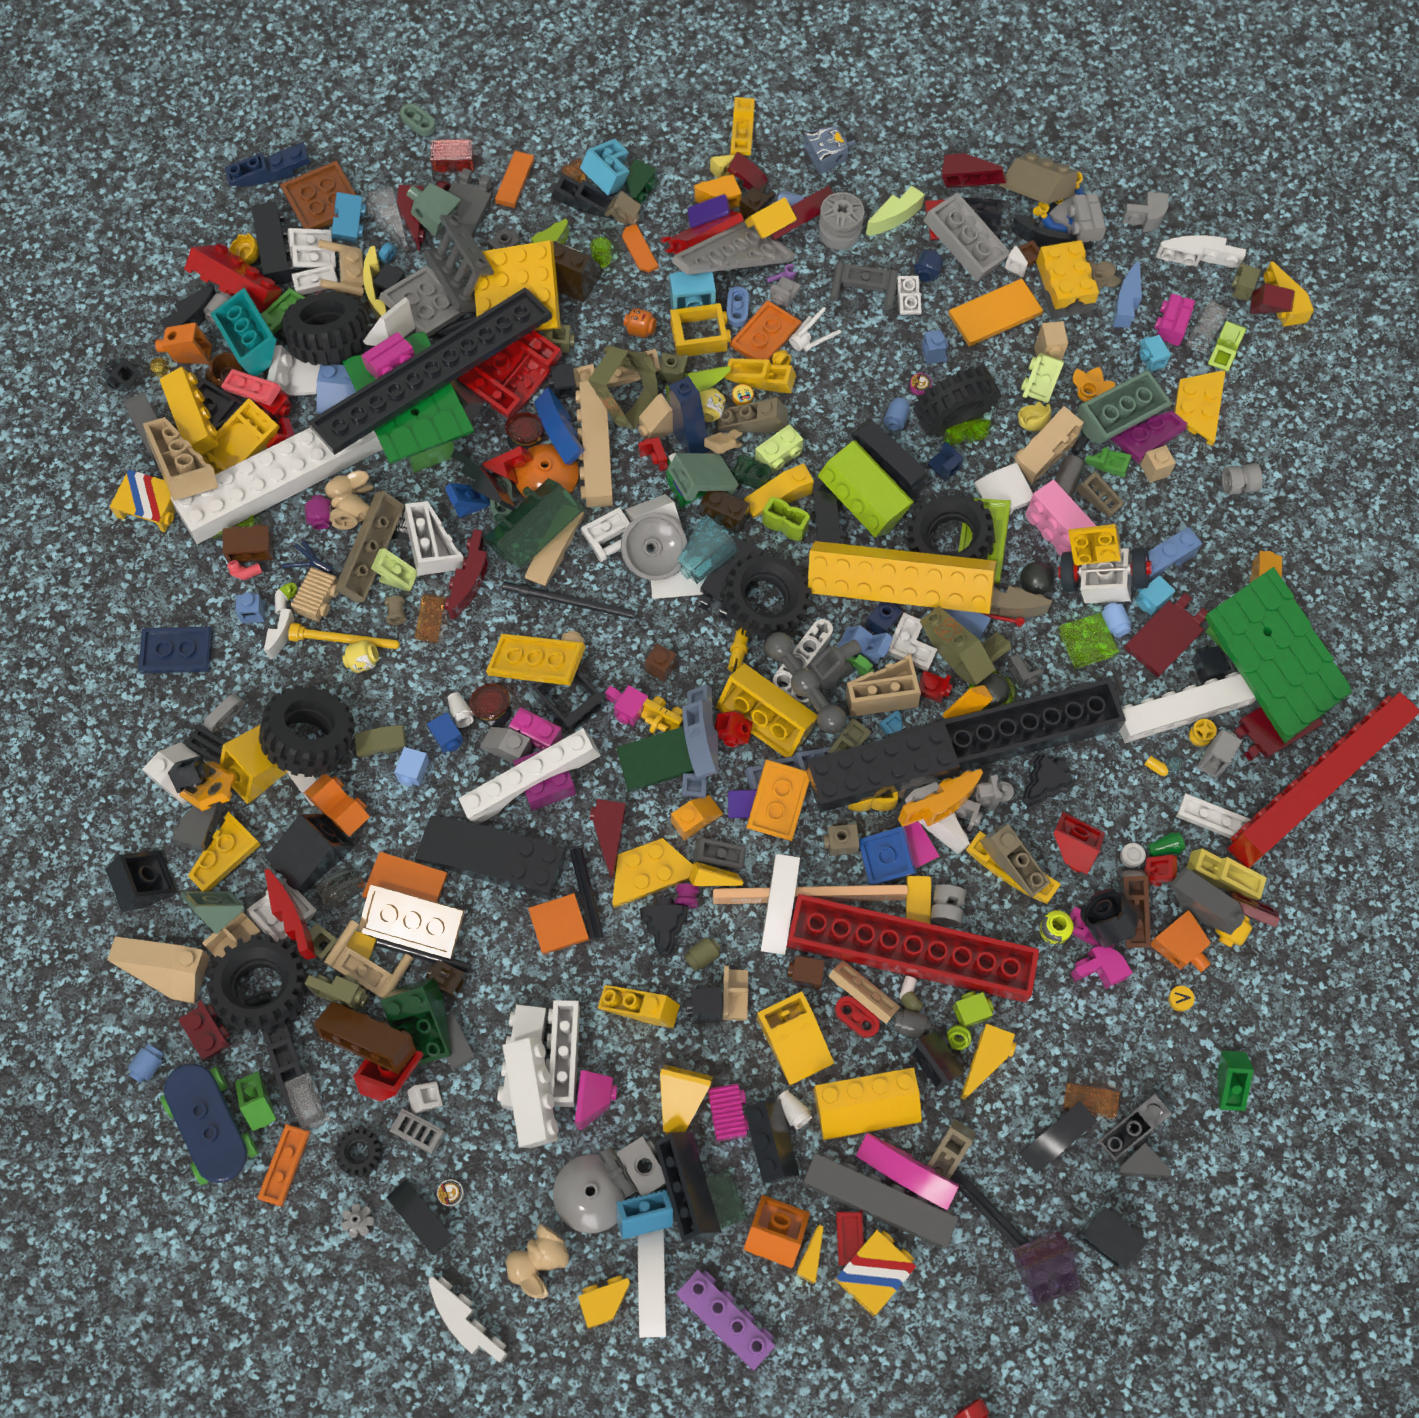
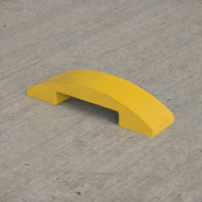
[730,97,755,156]
[966,831,1061,904]

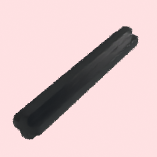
[570,848,604,940]
[949,1170,1031,1254]

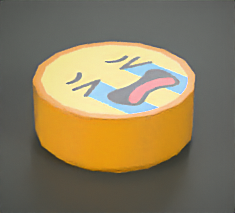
[732,384,754,406]

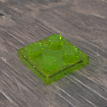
[1058,613,1119,669]

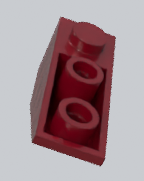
[397,185,425,250]

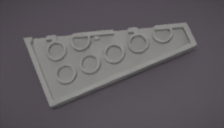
[672,221,796,275]

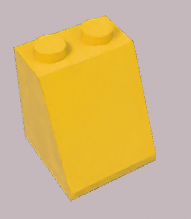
[219,724,288,804]

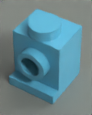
[1139,335,1171,372]

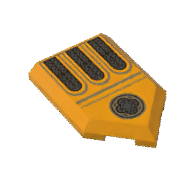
[179,762,237,811]

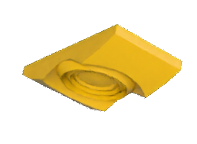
[201,398,280,475]

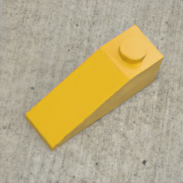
[743,463,814,518]
[960,1024,1017,1100]

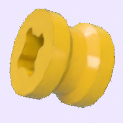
[1189,719,1217,747]

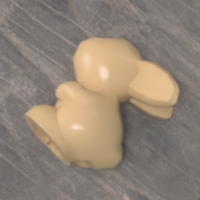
[325,470,374,530]
[505,1223,569,1298]

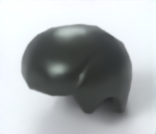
[1019,562,1055,595]
[974,673,1010,708]

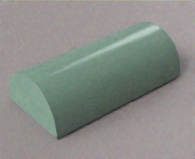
[1078,370,1173,444]

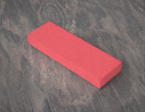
[221,369,281,406]

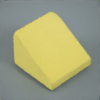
[710,155,734,178]

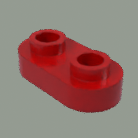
[835,996,880,1038]

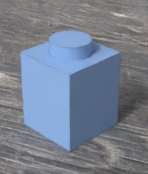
[394,747,429,787]

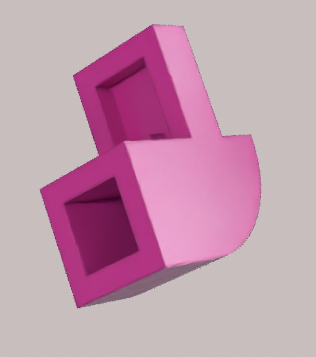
[1071,946,1133,989]

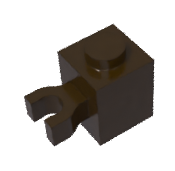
[739,184,776,220]
[426,960,467,999]

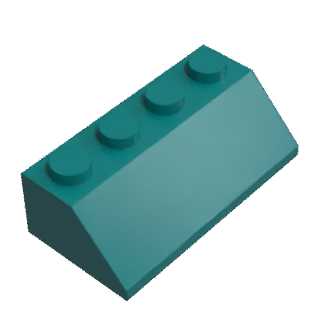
[210,288,276,377]

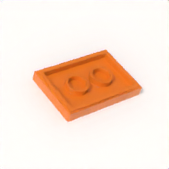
[729,300,802,361]
[362,852,448,902]

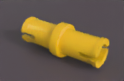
[727,628,748,672]

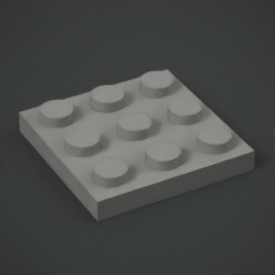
[379,265,467,337]

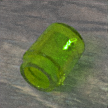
[590,237,612,268]

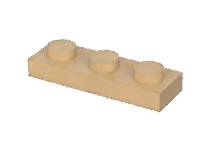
[828,960,900,1024]

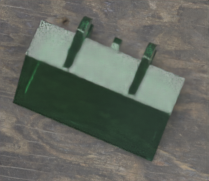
[484,478,585,569]

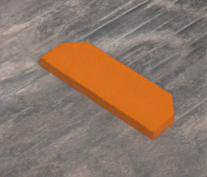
[622,224,659,273]

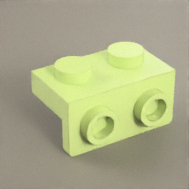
[1021,353,1064,403]

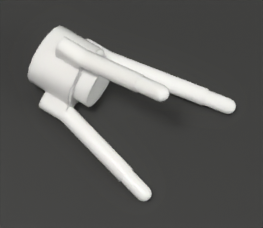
[789,307,841,352]

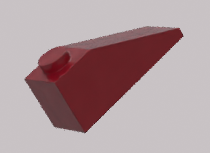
[941,153,1007,188]
[590,799,626,878]

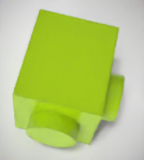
[952,991,994,1028]

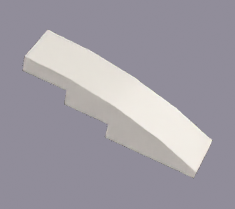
[761,854,800,955]

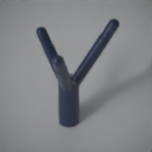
[281,540,334,574]

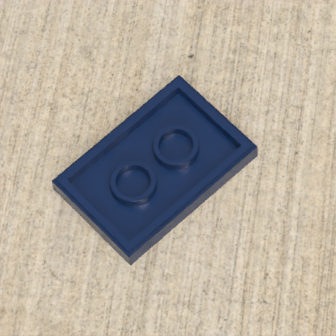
[138,627,213,674]

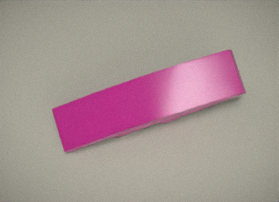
[856,1133,959,1210]

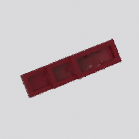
[770,185,833,241]

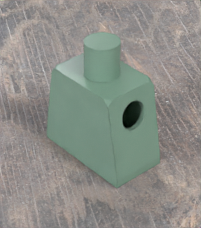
[407,184,461,236]

